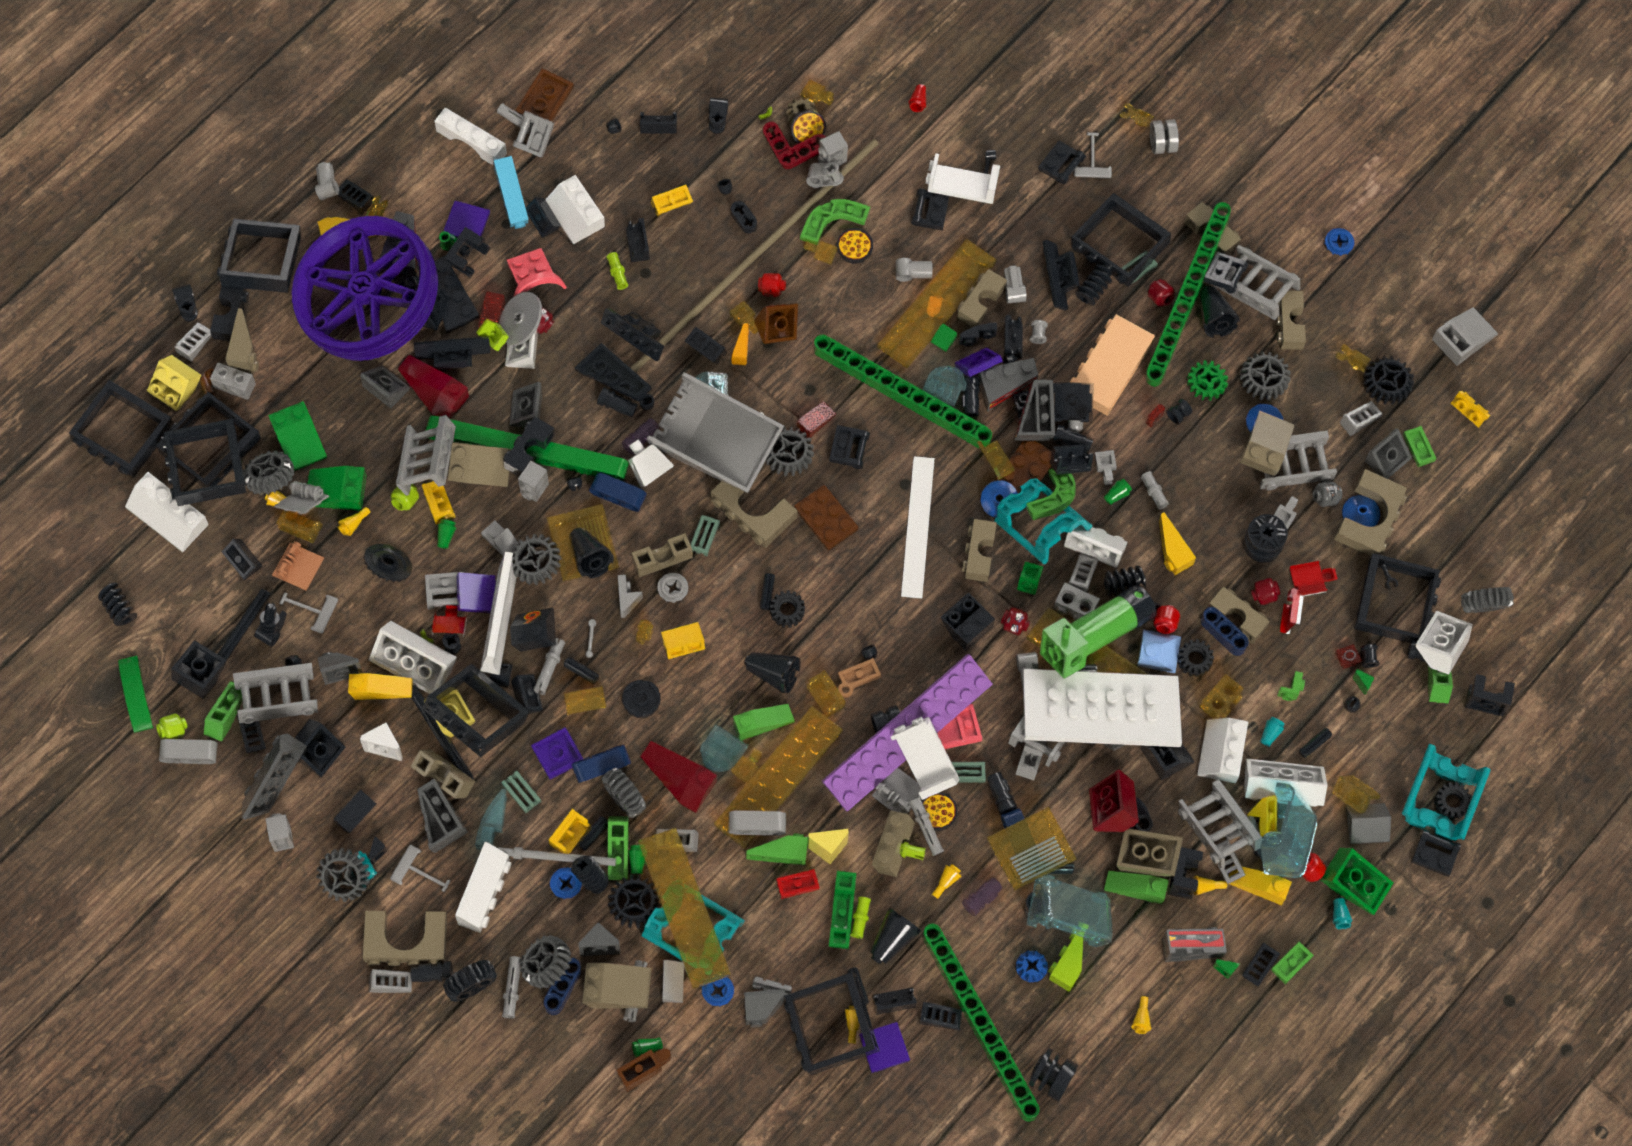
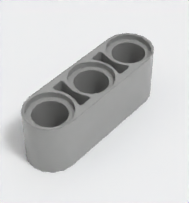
[159,739,218,764]
[728,811,786,836]

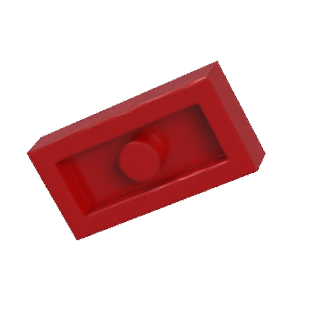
[776,869,820,899]

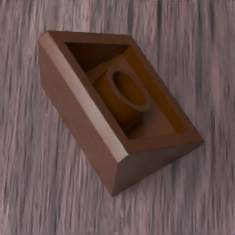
[754,303,798,344]

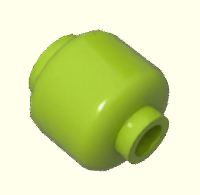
[391,484,419,511]
[156,713,187,739]

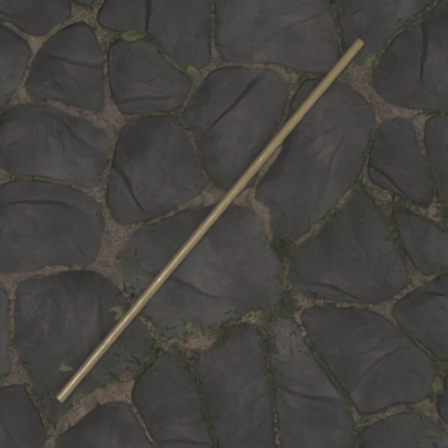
[630,139,878,372]

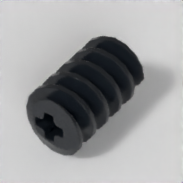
[1075,265,1112,306]
[1104,565,1146,596]
[98,582,137,626]
[571,855,609,894]

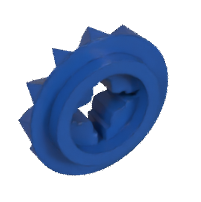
[1324,228,1354,256]
[550,868,582,899]
[1016,950,1048,982]
[702,974,734,1007]

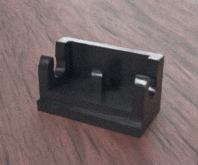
[640,112,677,134]
[626,218,650,262]
[1004,315,1023,358]
[685,326,728,364]
[1049,443,1093,475]
[333,789,377,834]
[872,987,917,1015]

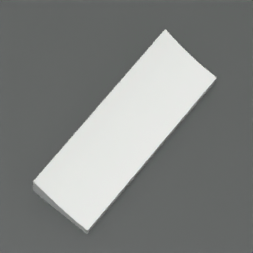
[480,551,517,675]

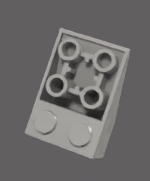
[1432,307,1498,366]

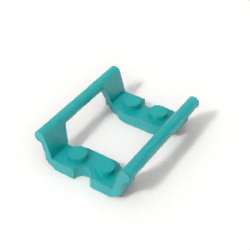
[995,478,1092,564]
[1402,744,1491,841]
[642,880,745,977]

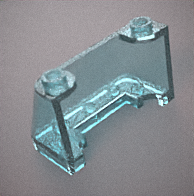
[1260,782,1317,878]
[1026,875,1113,948]

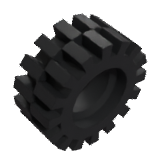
[770,590,805,628]
[1177,639,1214,677]
[1434,782,1472,820]

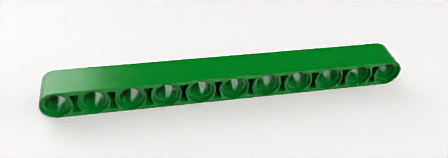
[1146,202,1231,387]
[814,335,992,449]
[425,416,629,481]
[923,924,1039,1122]

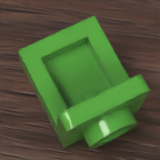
[1277,671,1305,701]

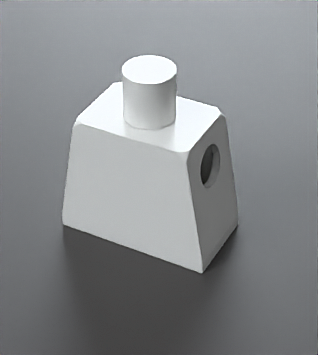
[628,439,674,488]

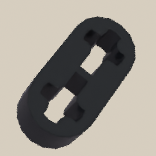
[731,201,757,234]

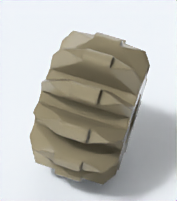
[786,97,817,123]

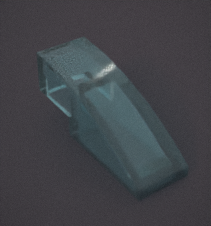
[475,789,507,850]

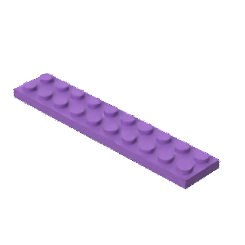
[822,654,993,811]

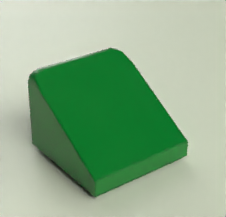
[931,323,957,352]
[1352,669,1374,695]
[1213,959,1240,979]

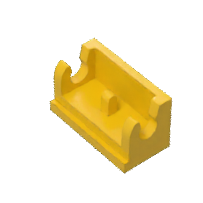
[651,185,693,216]
[422,481,456,525]
[661,622,705,659]
[549,809,591,854]

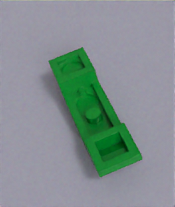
[118,656,153,733]
[829,871,857,949]

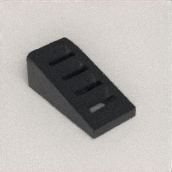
[338,179,375,214]
[237,715,266,754]
[1241,942,1280,987]
[920,1002,962,1031]

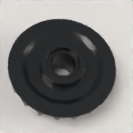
[363,544,412,583]

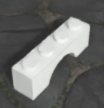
[435,108,507,166]

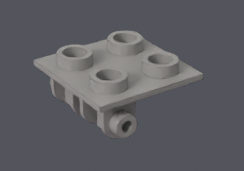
[275,481,329,514]
[872,768,921,814]

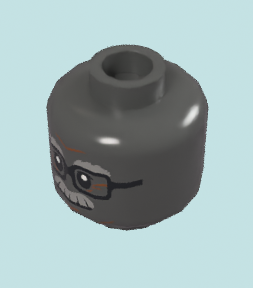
[1312,481,1342,507]

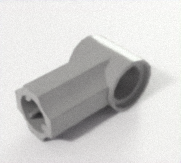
[315,162,339,201]
[896,258,932,282]
[1004,266,1026,303]
[1016,652,1038,687]

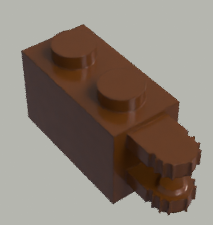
[616,1048,671,1092]

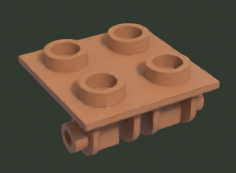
[272,541,324,591]

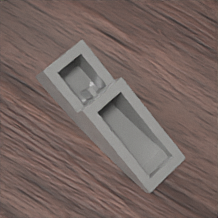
[1015,741,1047,780]

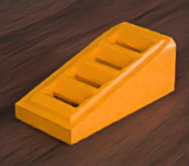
[732,323,749,365]

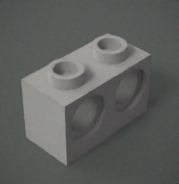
[818,131,848,169]
[210,363,256,400]
[518,461,549,502]
[1054,583,1100,620]
[265,813,294,852]

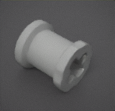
[1030,320,1048,344]

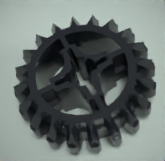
[1363,355,1414,405]
[608,875,662,928]
[443,960,497,1002]

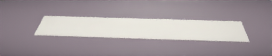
[901,456,934,598]

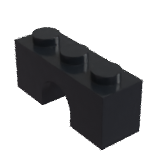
[210,286,249,342]
[503,417,555,477]

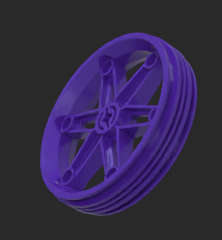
[292,216,438,361]

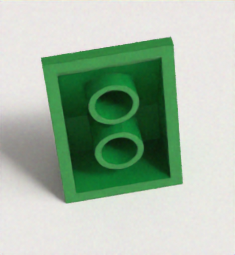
[268,401,327,471]
[308,466,367,511]
[1320,847,1394,915]

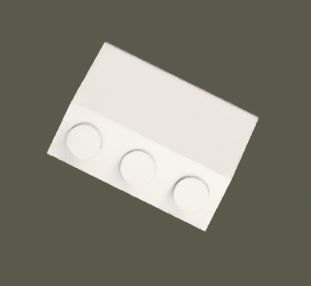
[546,175,605,244]
[1064,525,1127,568]
[1416,611,1473,675]
[1197,718,1248,783]

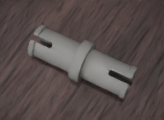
[1141,471,1169,509]

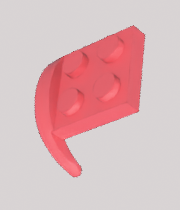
[507,248,567,296]
[937,704,982,749]

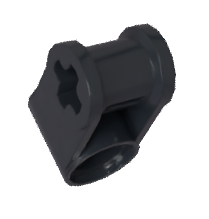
[709,97,728,134]
[172,284,198,322]

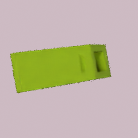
[1048,925,1084,992]

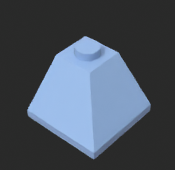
[1137,629,1181,673]

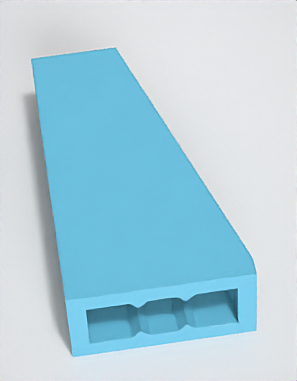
[494,156,529,229]

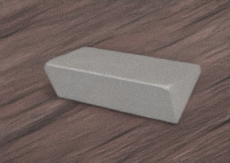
[663,960,684,1003]

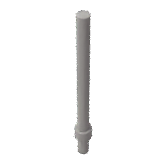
[499,847,616,866]

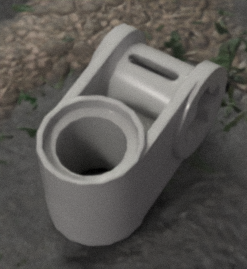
[806,162,844,188]

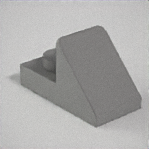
[481,521,520,556]
[618,575,643,618]

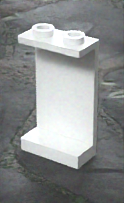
[925,153,1000,204]
[891,717,960,800]

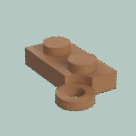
[838,658,881,698]

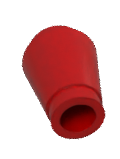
[909,84,926,112]

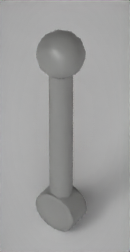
[585,619,596,658]

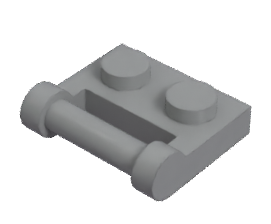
[513,111,555,157]
[425,572,464,610]

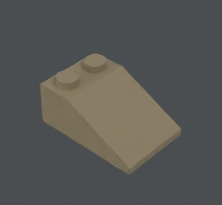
[226,308,259,376]
[1239,411,1295,476]
[448,442,512,487]
[1117,829,1183,876]
[582,963,651,1009]

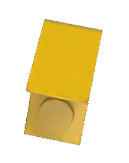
[1247,795,1277,837]

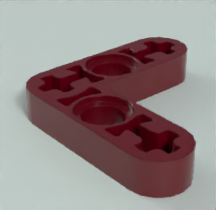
[763,122,826,169]

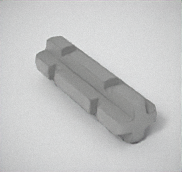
[752,977,792,995]

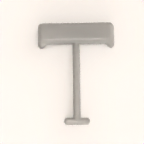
[1074,132,1112,178]
[280,593,338,633]
[390,845,450,892]

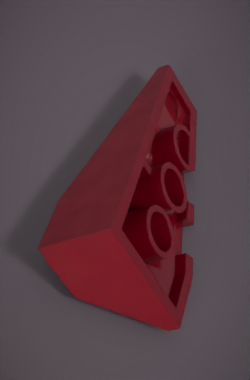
[398,355,469,419]
[640,741,717,813]

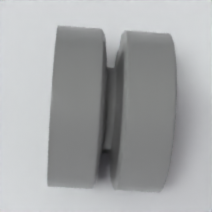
[1150,119,1179,154]

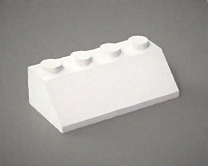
[125,472,208,552]
[369,621,457,694]
[1244,759,1327,807]
[455,842,511,933]

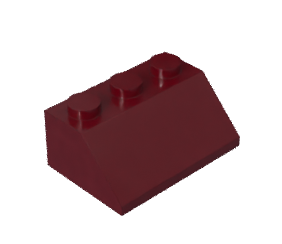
[1089,769,1139,832]

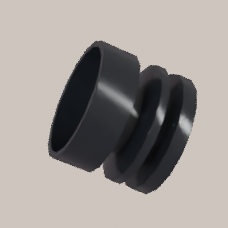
[1243,514,1288,563]
[1029,1048,1079,1102]

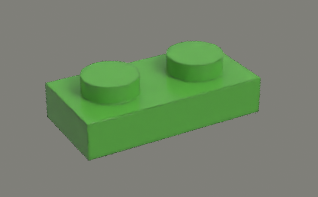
[1403,426,1437,467]
[1271,942,1314,984]

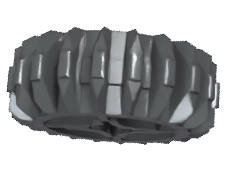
[1240,351,1291,401]
[766,426,814,477]
[243,450,295,496]
[511,534,562,586]
[1461,587,1514,613]
[602,768,646,818]
[316,848,370,902]
[519,935,572,989]

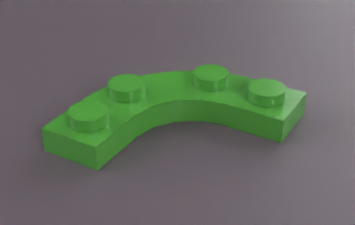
[800,199,870,245]
[1026,469,1076,520]

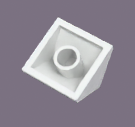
[505,330,538,369]
[360,723,403,761]

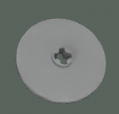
[499,292,542,346]

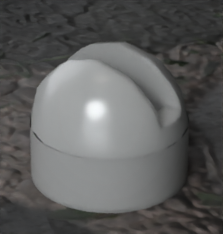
[1068,420,1083,433]

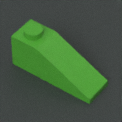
[1428,665,1453,703]
[204,681,243,741]
[733,704,795,741]
[608,816,629,880]
[746,834,808,865]
[1104,871,1169,905]

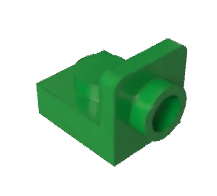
[1017,561,1043,595]

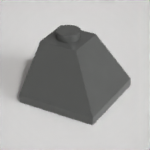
[318,652,363,685]
[744,989,785,1027]

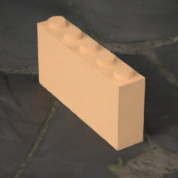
[1070,314,1155,416]

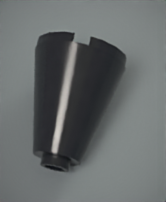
[1199,285,1240,338]
[569,527,614,579]
[744,652,801,694]
[870,907,922,964]

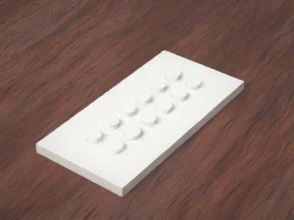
[1023,669,1182,747]

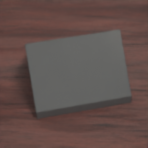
[360,365,410,408]
[510,382,542,427]
[1365,428,1412,479]
[1346,803,1391,844]
[579,923,620,957]

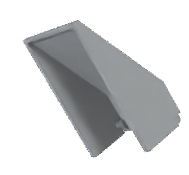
[647,372,784,493]

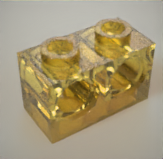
[1199,674,1244,719]

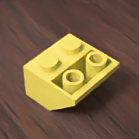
[147,355,201,411]

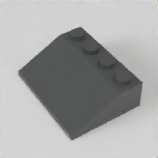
[242,733,306,820]

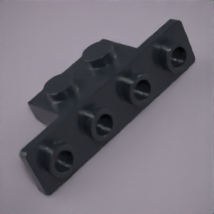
[1043,240,1080,311]
[601,307,664,361]
[414,337,490,369]

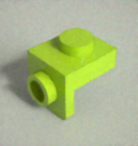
[477,319,509,351]

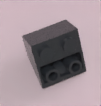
[940,592,995,651]
[1141,744,1195,781]

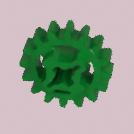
[1187,360,1228,401]

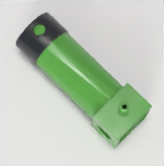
[1040,585,1156,679]

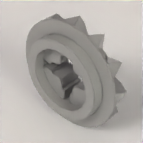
[658,573,688,603]

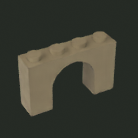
[1334,469,1407,556]
[711,479,797,548]
[363,911,447,966]

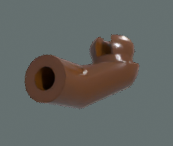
[200,369,215,395]

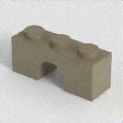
[1184,202,1241,255]
[957,269,1007,327]
[1276,291,1306,349]
[962,519,997,582]
[632,533,693,577]
[1208,586,1270,644]
[411,750,475,799]
[872,810,915,877]

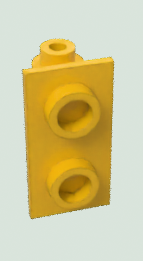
[1451,391,1490,428]

